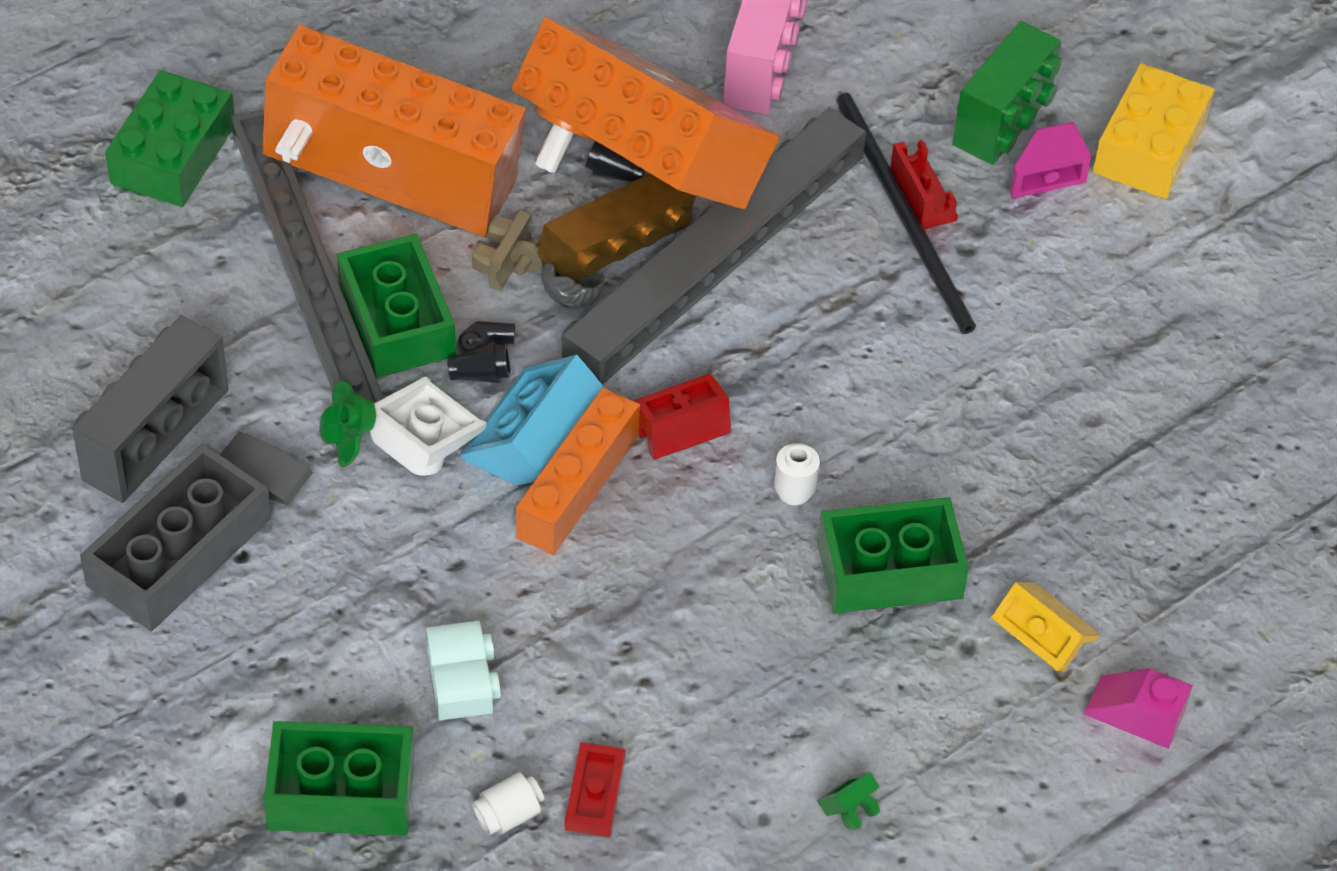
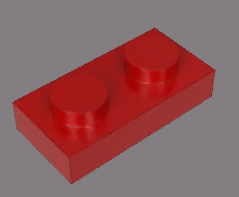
[564,742,626,837]

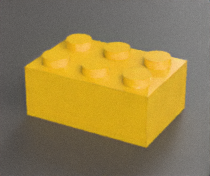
[1093,63,1215,199]

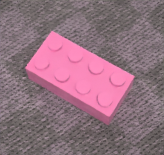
[723,0,808,115]

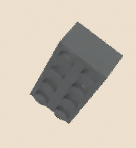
[72,315,229,503]
[80,443,271,632]

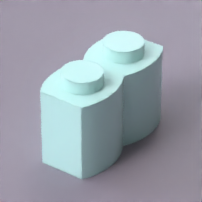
[426,621,500,721]

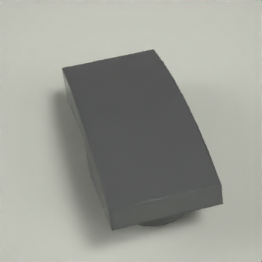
[220,431,313,505]

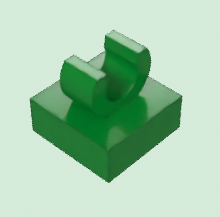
[817,771,880,830]

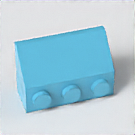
[460,354,605,486]

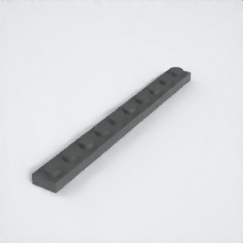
[230,109,384,403]

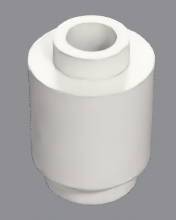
[774,443,820,505]
[472,772,544,836]

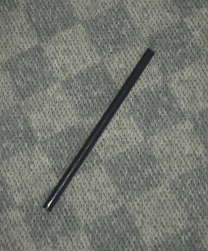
[837,93,976,334]

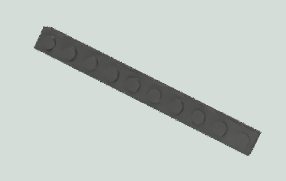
[561,107,866,385]

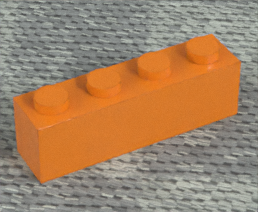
[516,387,640,556]

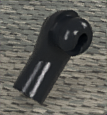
[457,321,516,353]

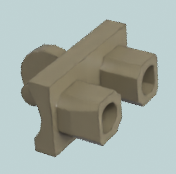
[472,210,545,291]

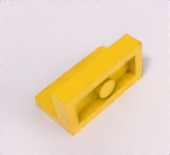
[991,582,1101,672]

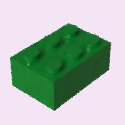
[952,20,1062,165]
[105,70,235,208]
[337,233,456,378]
[817,497,969,613]
[264,721,414,836]

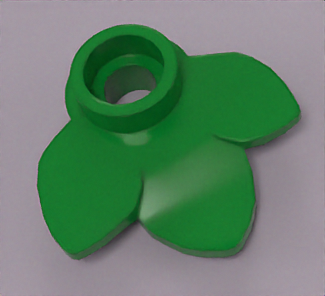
[319,381,376,467]

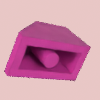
[1009,122,1092,199]
[1084,668,1193,749]

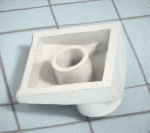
[370,376,487,476]

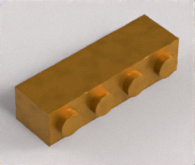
[537,173,696,281]

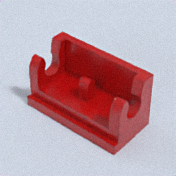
[890,140,958,230]
[633,373,731,460]

